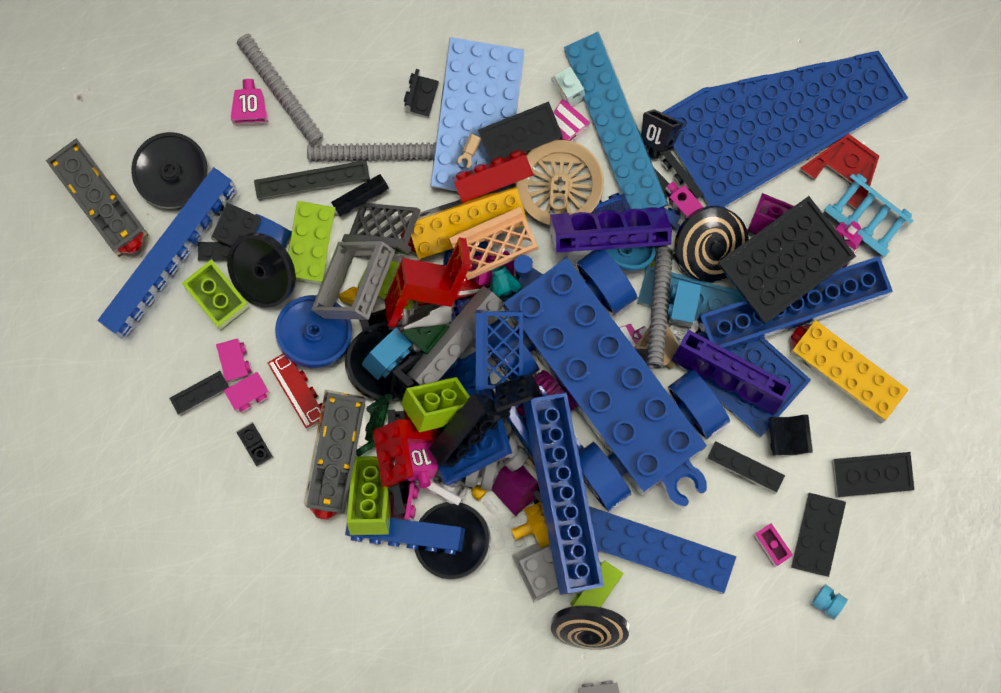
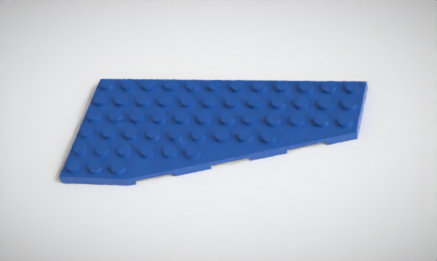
[661,50,908,207]

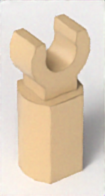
[456,134,481,169]

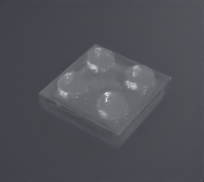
[485,511,529,555]

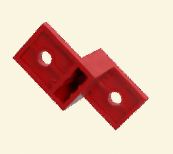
[384,237,472,327]
[373,408,441,487]

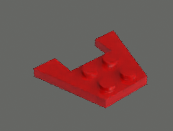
[800,134,879,210]

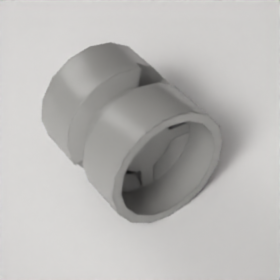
[500,434,529,471]

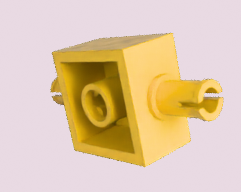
[511,502,550,549]

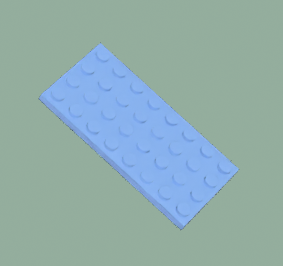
[430,37,524,191]

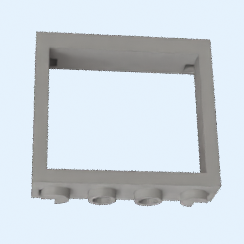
[311,241,396,320]

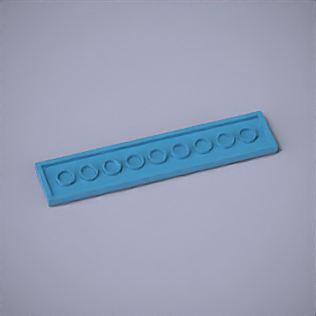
[564,32,669,210]

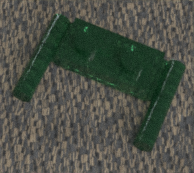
[356,394,392,457]

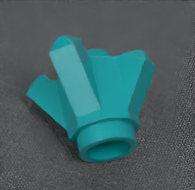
[490,266,523,297]

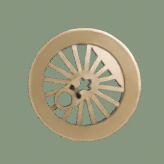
[516,140,604,225]

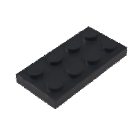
[478,101,563,163]
[833,452,915,498]
[791,493,846,577]

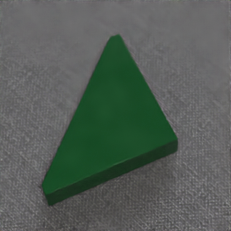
[400,324,449,355]

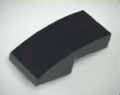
[236,422,273,467]

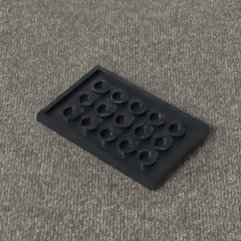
[717,196,856,325]

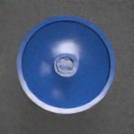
[275,295,352,368]

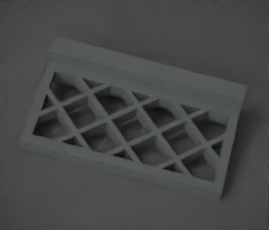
[342,203,421,255]

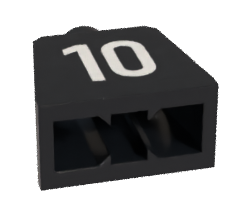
[641,109,683,158]

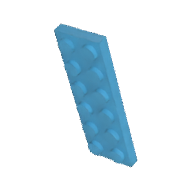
[637,266,745,320]

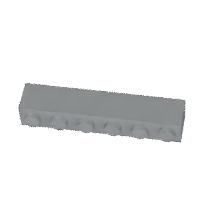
[407,286,504,385]

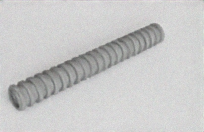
[236,34,323,144]
[307,142,436,161]
[646,247,673,369]

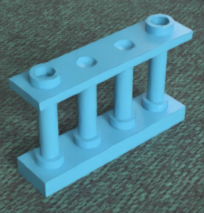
[824,173,914,257]

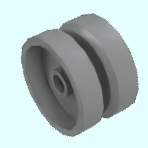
[465,460,499,492]

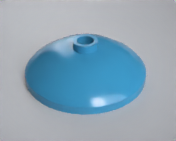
[605,247,656,271]

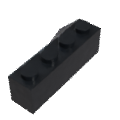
[429,394,511,467]

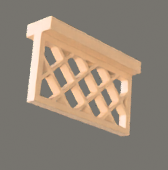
[449,207,539,280]

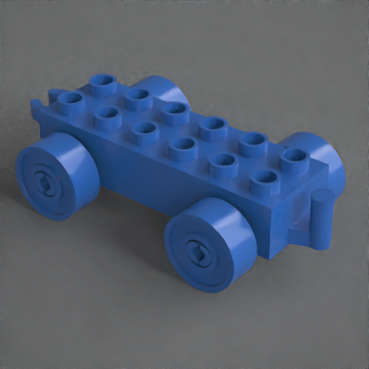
[488,249,731,512]

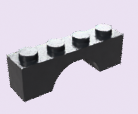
[706,441,785,494]

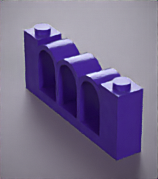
[550,207,672,253]
[671,329,792,415]

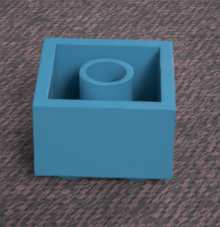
[667,281,702,328]
[362,328,412,380]

